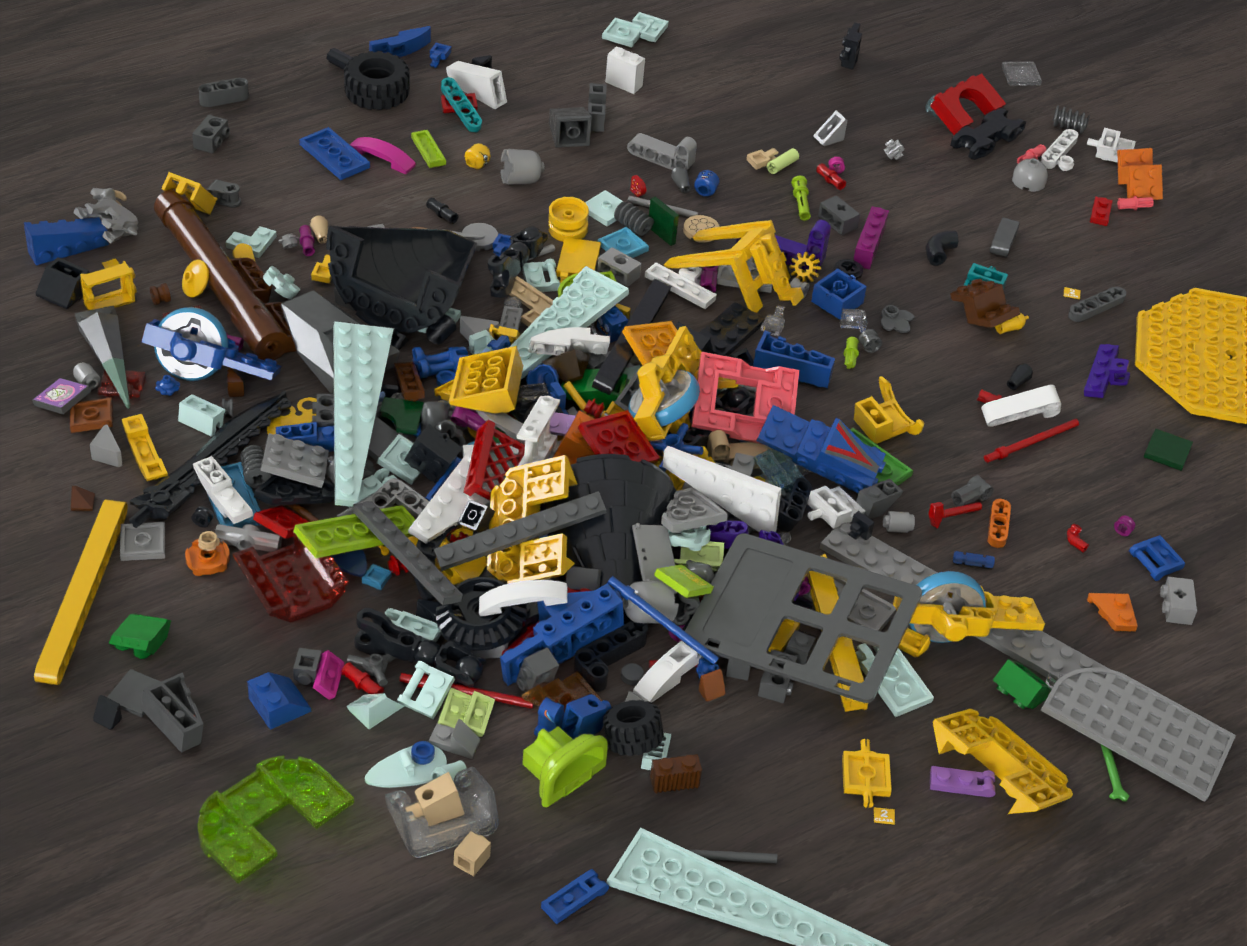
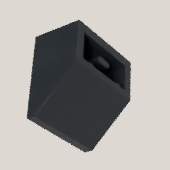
[36,257,90,309]

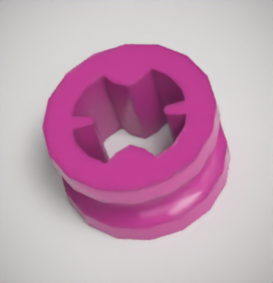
[828,157,845,174]

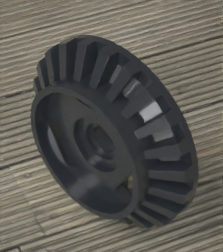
[436,576,527,651]

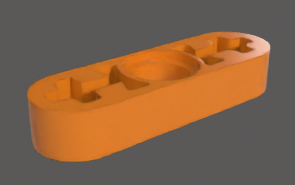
[987,499,1011,548]

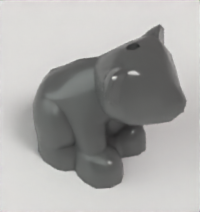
[420,401,466,451]
[673,560,715,625]

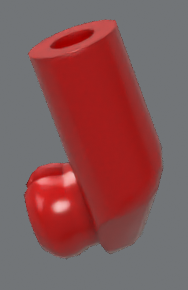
[1067,524,1089,553]

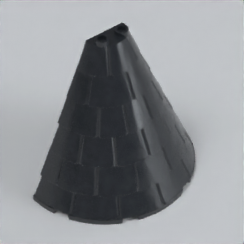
[326,225,477,333]
[540,454,676,625]

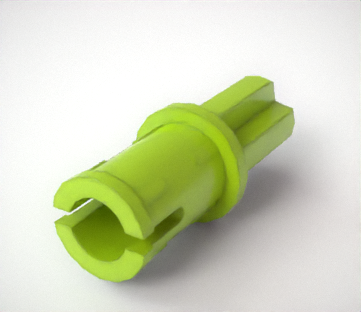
[844,337,859,369]

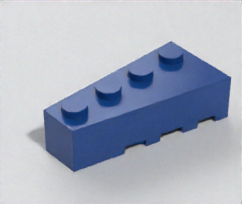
[24,217,109,265]

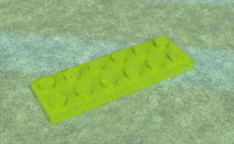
[293,505,416,558]

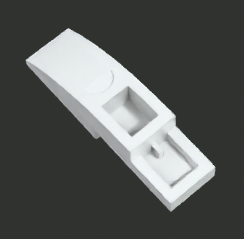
[528,327,610,356]
[193,456,253,524]
[633,641,703,702]

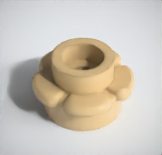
[198,531,220,551]

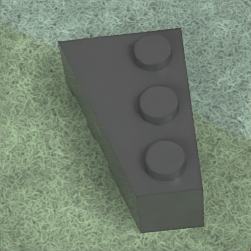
[142,672,203,753]

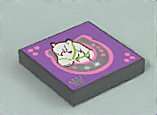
[32,378,91,414]

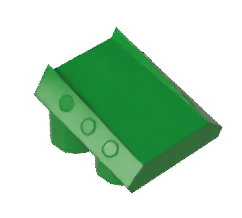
[109,613,171,659]

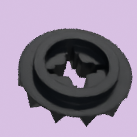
[834,259,863,280]

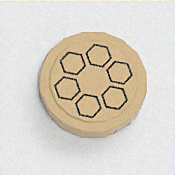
[683,215,719,243]

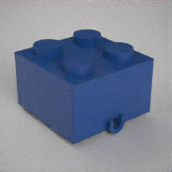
[811,269,867,320]

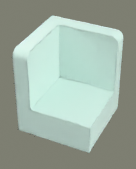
[469,330,495,354]

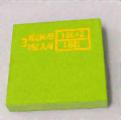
[654,564,714,598]

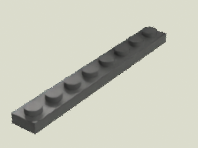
[434,491,607,571]
[352,501,463,605]

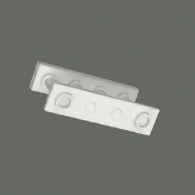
[517,396,560,466]

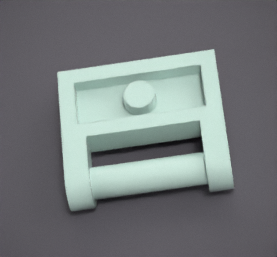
[522,259,561,292]
[397,661,455,719]

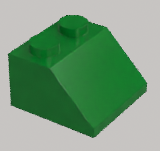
[993,659,1052,709]

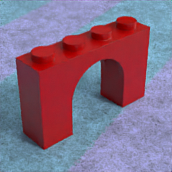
[930,73,1006,135]

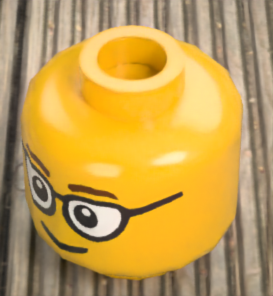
[464,143,491,169]

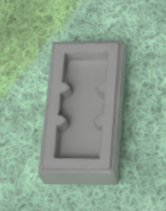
[499,306,523,331]

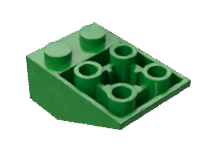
[561,369,628,411]

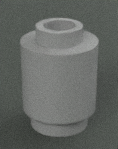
[73,362,100,390]
[883,511,915,533]

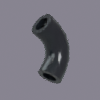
[926,230,959,266]

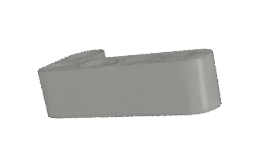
[627,133,697,170]

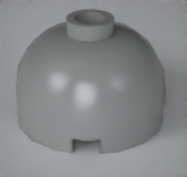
[1012,158,1048,192]

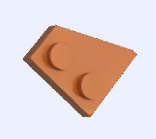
[1087,593,1138,632]

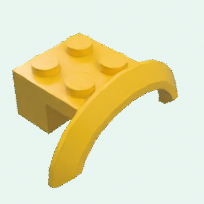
[854,376,924,444]

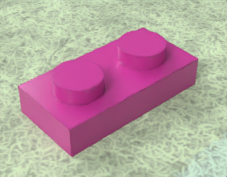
[313,650,345,700]

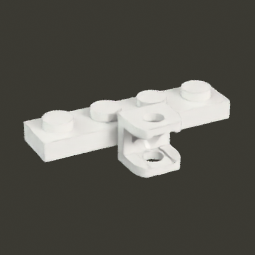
[645,263,717,309]

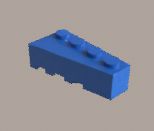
[753,330,835,388]

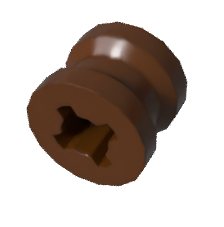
[150,283,171,305]

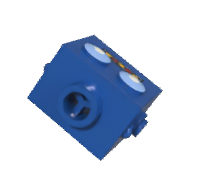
[596,306,628,343]

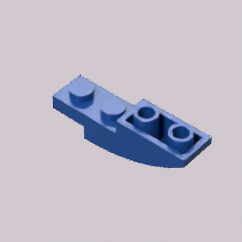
[369,26,431,57]
[276,422,334,452]

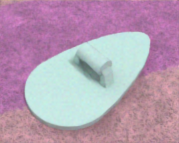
[365,745,447,788]

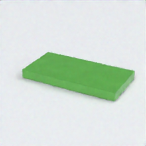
[850,428,913,486]

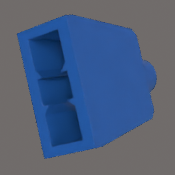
[561,694,612,739]

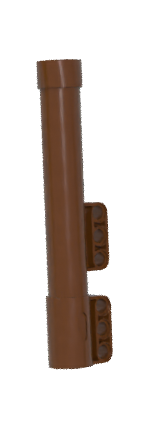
[154,189,297,360]

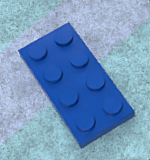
[299,127,370,180]

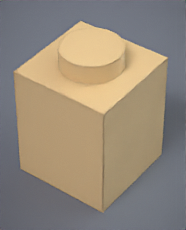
[454,831,491,876]

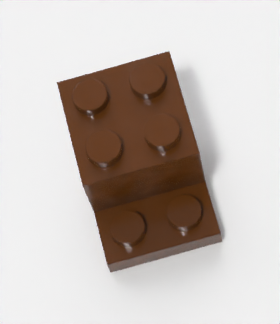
[950,279,1020,328]

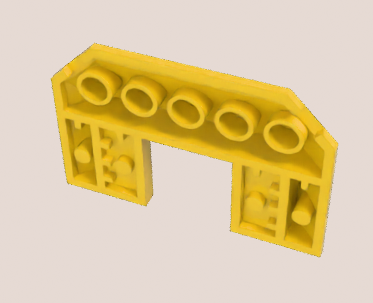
[487,455,578,584]
[933,709,1073,814]

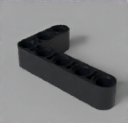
[718,464,812,532]

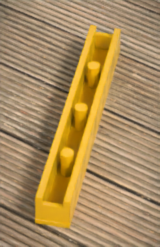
[806,554,868,712]

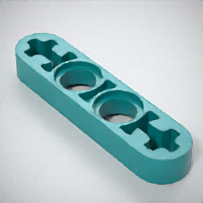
[441,77,482,132]

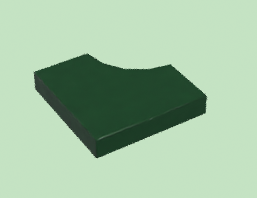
[380,397,424,435]

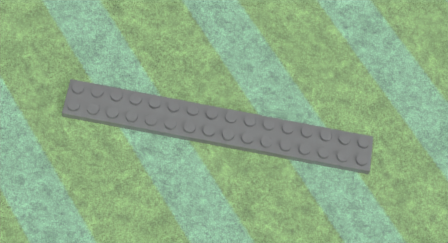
[820,522,1111,683]

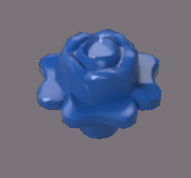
[155,375,180,396]
[696,657,719,679]

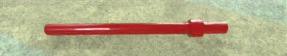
[984,419,1079,463]
[400,673,535,709]

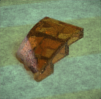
[521,671,603,713]

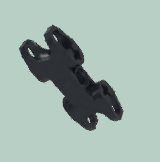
[950,108,1026,160]

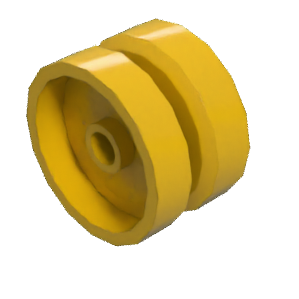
[549,197,589,242]

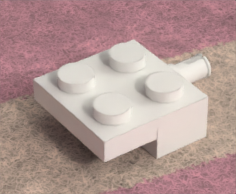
[1087,128,1136,163]
[807,486,865,529]

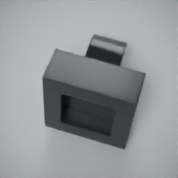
[849,511,875,540]

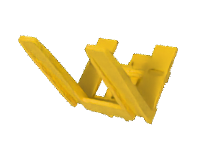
[664,220,804,313]

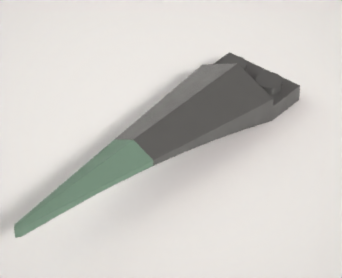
[75,306,130,409]

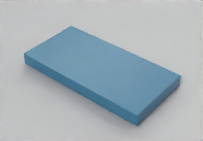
[207,462,261,528]

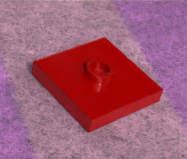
[253,505,309,539]

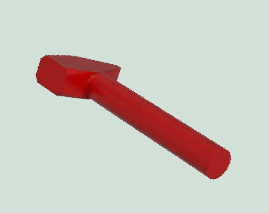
[929,502,982,528]

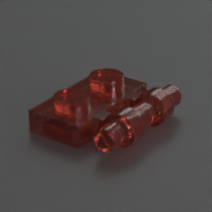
[98,370,146,399]

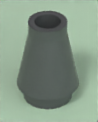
[671,166,691,193]

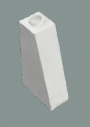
[446,61,507,109]

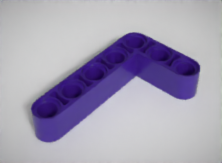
[736,220,831,272]

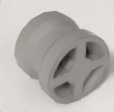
[790,277,810,300]

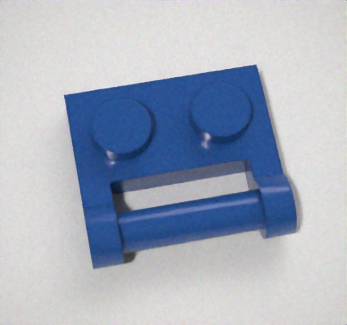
[1129,535,1185,581]

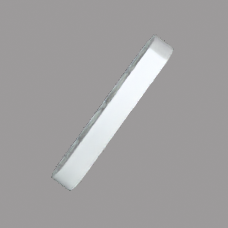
[1040,129,1078,169]

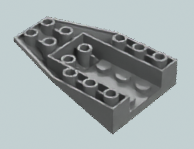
[281,290,400,394]

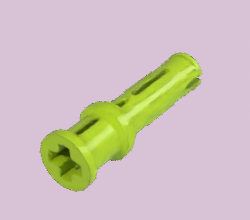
[791,175,811,221]

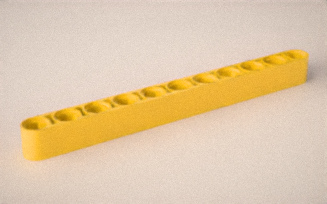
[34,499,128,685]

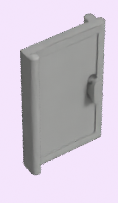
[632,523,675,581]

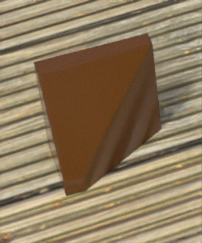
[71,486,95,511]

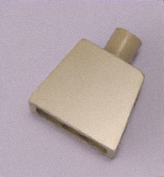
[405,772,465,826]

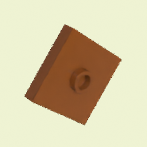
[70,398,113,433]

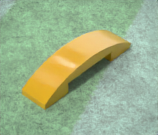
[122,414,168,481]

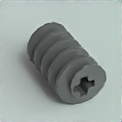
[1053,105,1090,134]
[614,201,654,236]
[241,445,271,488]

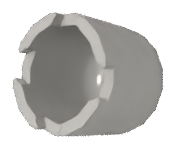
[501,149,544,185]
[622,580,679,623]

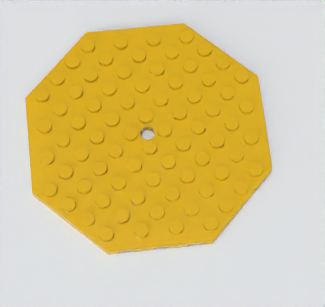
[1135,288,1247,424]

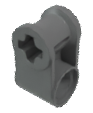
[206,180,241,208]

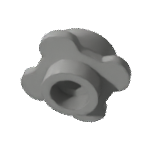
[278,233,299,249]

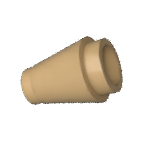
[310,216,328,244]

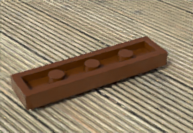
[394,362,425,401]

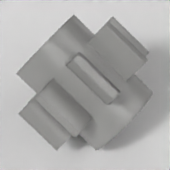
[884,139,905,160]

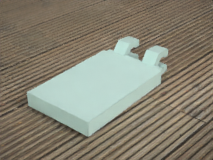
[856,643,934,717]

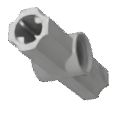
[215,524,282,553]

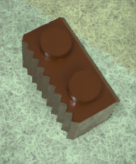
[650,754,702,794]

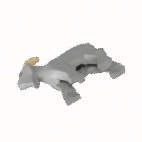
[74,188,138,243]

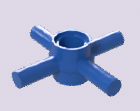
[649,423,703,472]

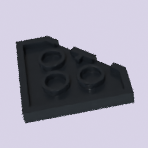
[254,475,335,505]

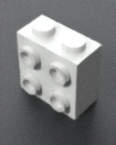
[605,46,645,94]

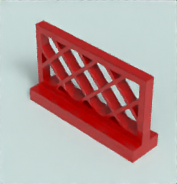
[463,419,525,501]

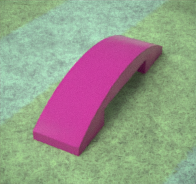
[350,137,416,174]

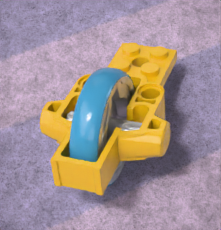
[629,326,701,441]
[893,571,1045,643]

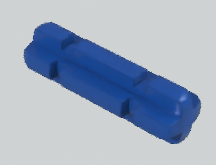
[953,551,995,568]

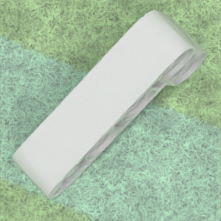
[981,385,1061,427]

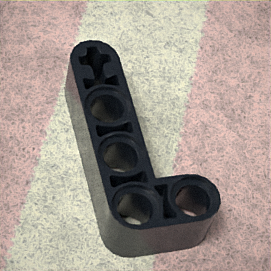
[574,621,648,692]

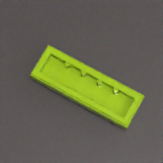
[411,130,446,168]

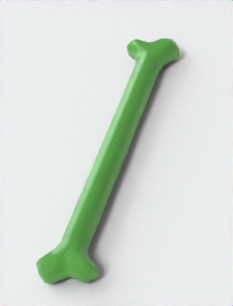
[1101,744,1129,801]

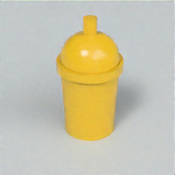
[995,313,1029,334]

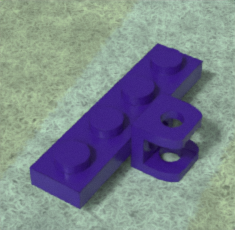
[1084,344,1130,398]

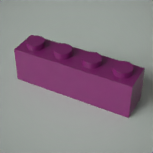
[853,206,889,270]

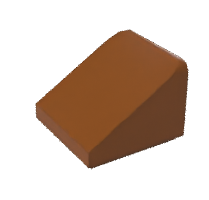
[699,669,725,701]

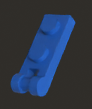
[541,869,609,924]

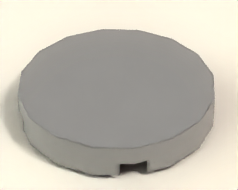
[462,223,498,251]

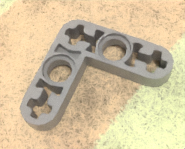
[367,478,430,519]

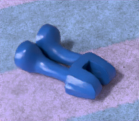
[412,347,468,379]

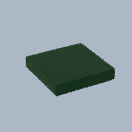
[649,196,679,246]
[1144,428,1193,471]

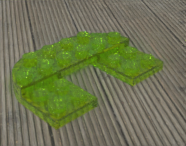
[197,755,354,883]

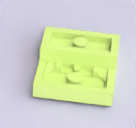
[437,688,495,737]

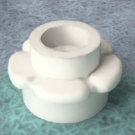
[1057,155,1074,171]

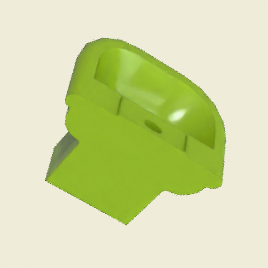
[523,726,608,807]

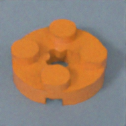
[185,539,230,576]

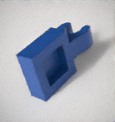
[430,43,452,68]
[493,234,512,256]

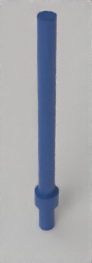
[607,576,719,665]

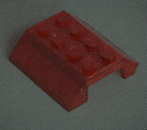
[233,532,349,623]

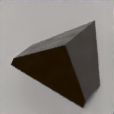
[542,349,591,383]

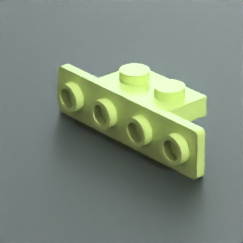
[674,542,724,572]

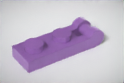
[930,766,996,797]

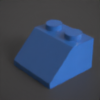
[247,672,311,730]

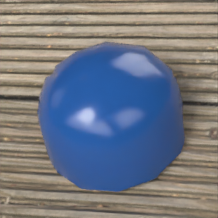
[526,364,559,395]

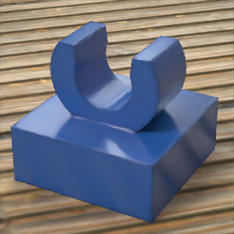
[487,335,511,351]

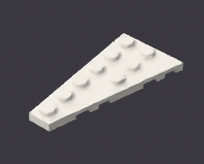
[663,446,782,532]
[408,448,506,543]

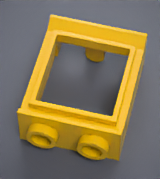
[80,261,137,310]

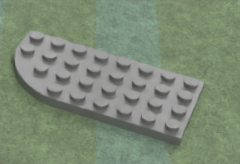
[1040,667,1236,802]

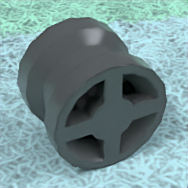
[859,329,882,353]

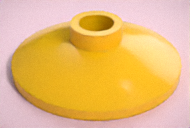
[182,260,209,298]

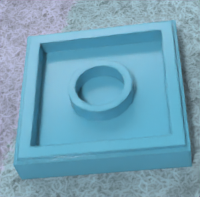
[598,227,649,258]

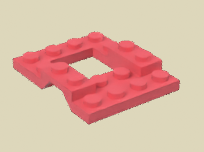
[691,352,799,444]

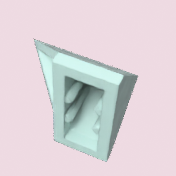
[347,693,404,729]

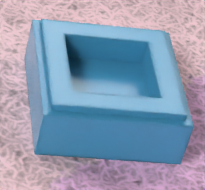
[362,564,392,590]

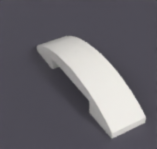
[479,580,568,617]

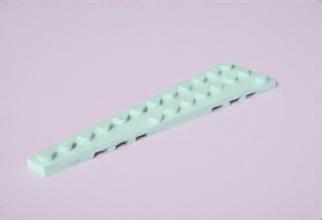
[455,266,629,408]
[333,322,394,507]
[607,828,890,946]

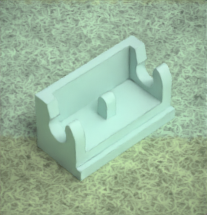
[178,394,225,437]

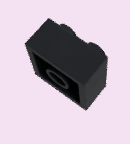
[457,500,495,533]

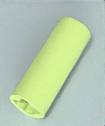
[767,148,799,174]

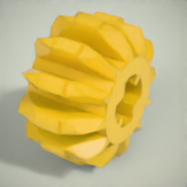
[789,252,821,282]

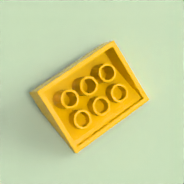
[449,346,524,414]

